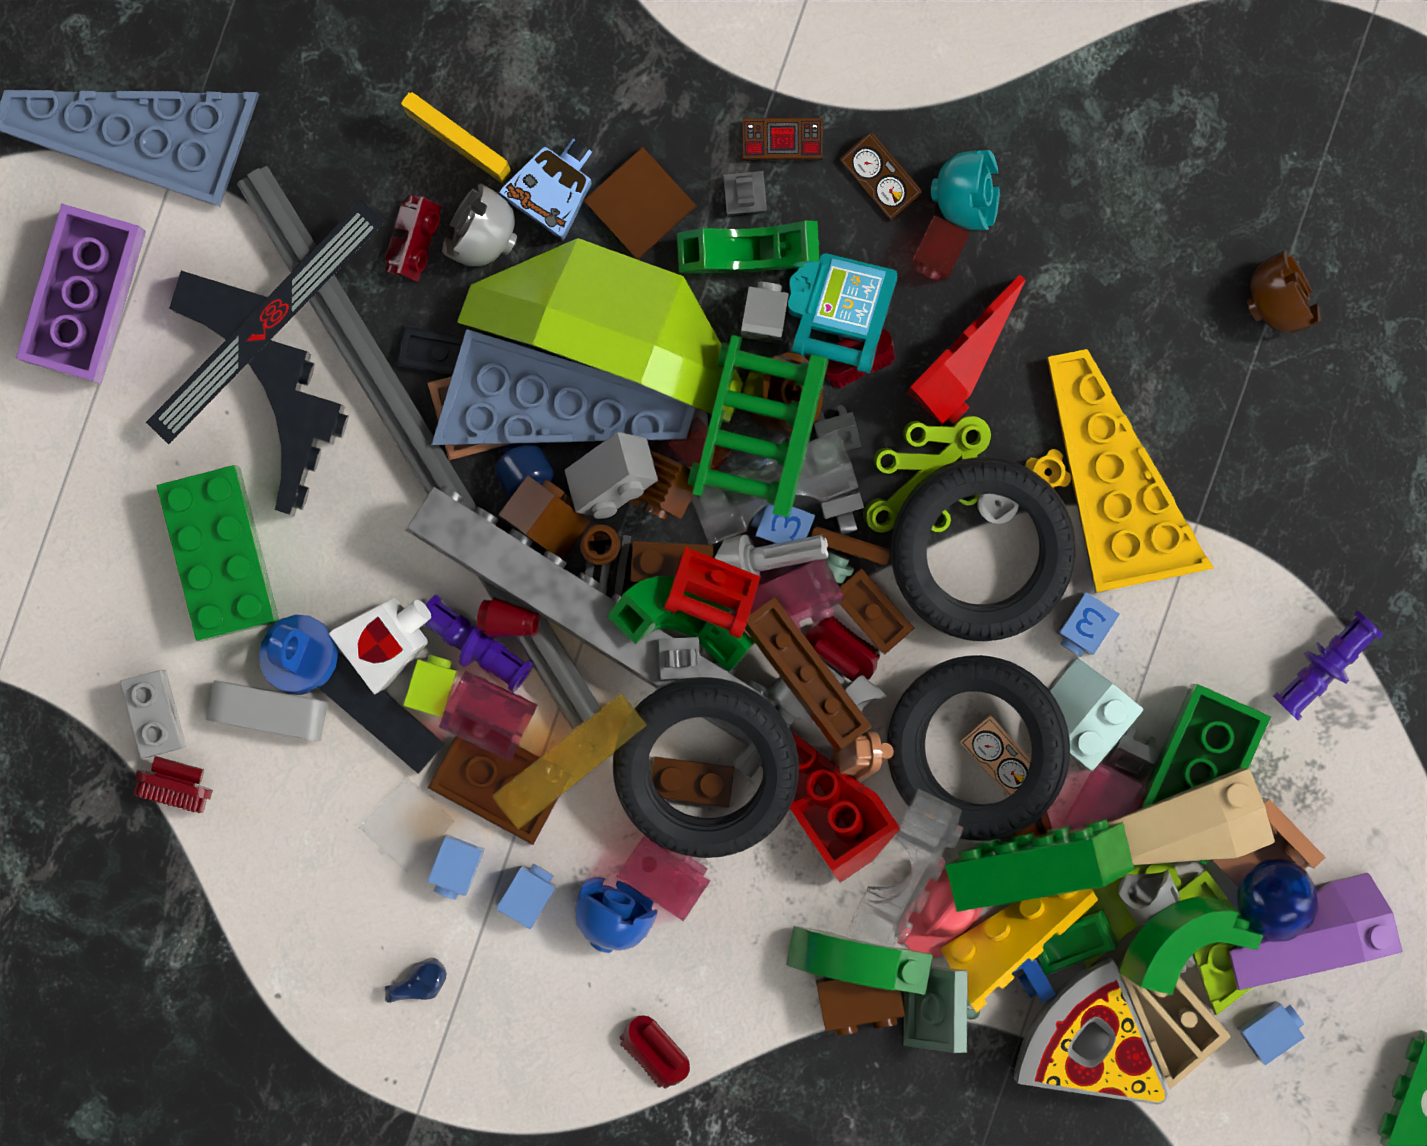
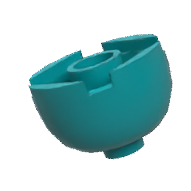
[931,150,999,230]

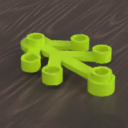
[863,416,991,532]

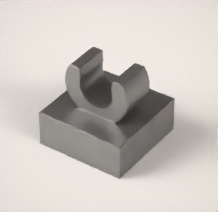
[723,171,767,216]
[814,405,861,458]
[819,491,864,534]
[656,637,701,680]
[1105,727,1159,782]

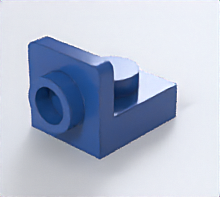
[1012,958,1056,1003]

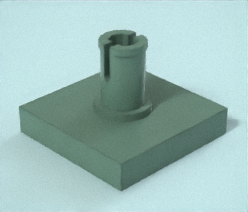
[903,967,980,1053]

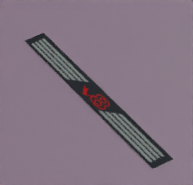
[146,200,385,445]

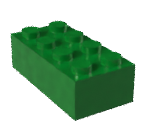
[156,465,280,642]
[1135,683,1271,865]
[945,818,1134,912]

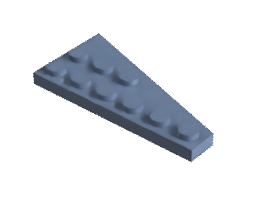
[0,90,259,207]
[432,329,696,445]

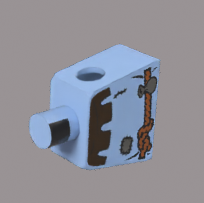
[499,139,592,241]

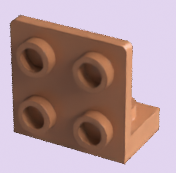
[1212,797,1326,910]

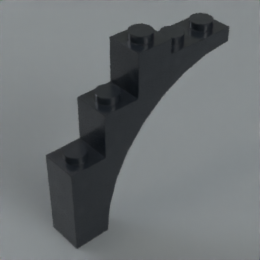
[169,270,349,516]

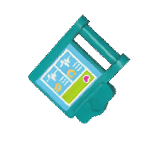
[787,253,898,374]

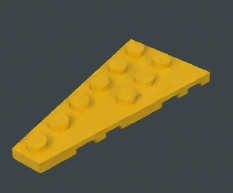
[1047,349,1215,593]

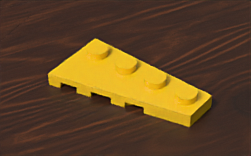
[940,889,1098,1013]

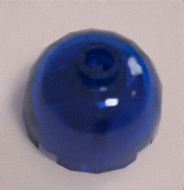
[1237,858,1319,942]

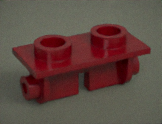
[383,195,441,282]

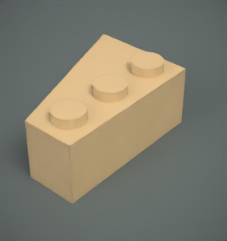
[1117,961,1231,1090]

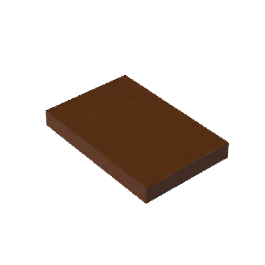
[427,717,572,845]

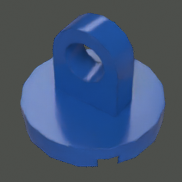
[259,614,339,695]

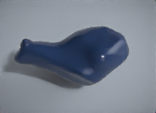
[385,958,447,1003]

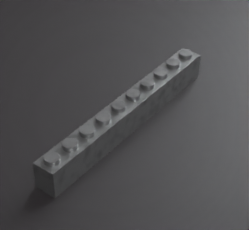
[405,485,775,744]

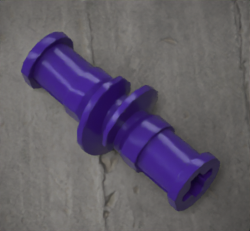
[421,594,534,693]
[1273,610,1384,721]

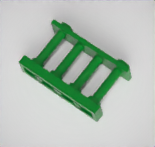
[688,335,829,518]

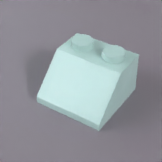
[1050,658,1144,771]

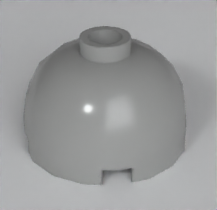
[442,184,517,266]

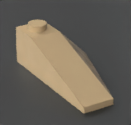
[1108,767,1275,865]

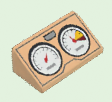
[959,715,1031,796]

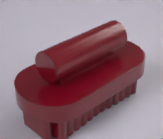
[825,329,895,388]
[806,615,880,681]
[134,756,213,814]
[619,1015,690,1089]

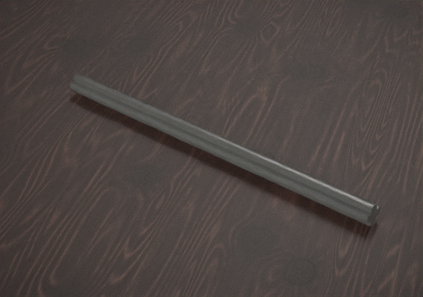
[237,166,603,729]

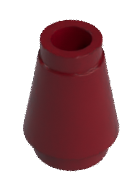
[477,597,540,637]

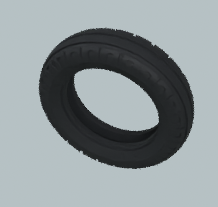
[890,457,1076,641]
[887,655,1070,841]
[613,677,799,858]

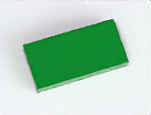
[1037,908,1119,975]

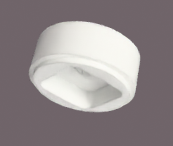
[977,494,1019,524]

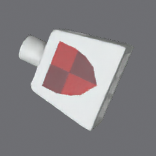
[329,598,431,695]

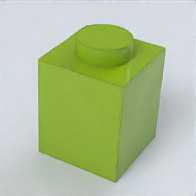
[403,654,459,717]

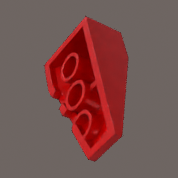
[906,275,1026,426]
[761,730,900,883]

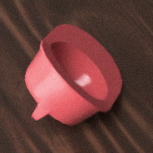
[900,869,983,958]

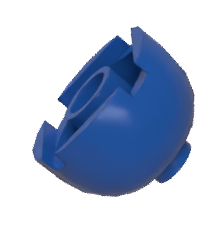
[575,877,658,953]

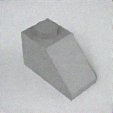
[741,282,789,344]

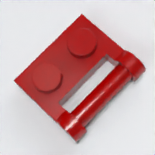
[663,547,761,639]

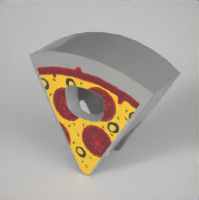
[1013,957,1167,1104]

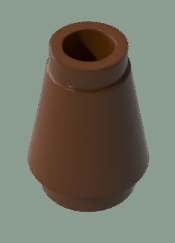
[580,525,620,565]

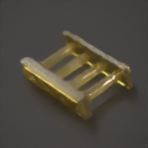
[493,693,647,830]

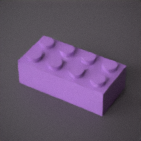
[16,204,146,384]

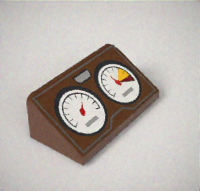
[839,131,922,221]

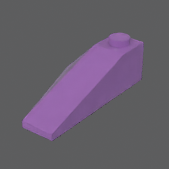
[1228,873,1403,990]

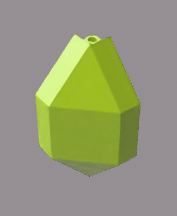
[457,238,743,424]

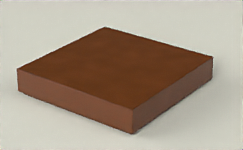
[584,147,697,260]

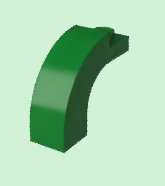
[677,221,820,274]
[607,576,755,672]
[1119,897,1263,995]
[786,926,933,995]

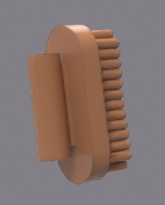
[831,732,894,782]

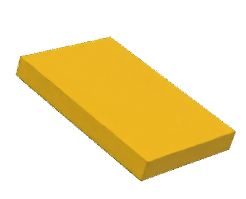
[401,92,512,185]

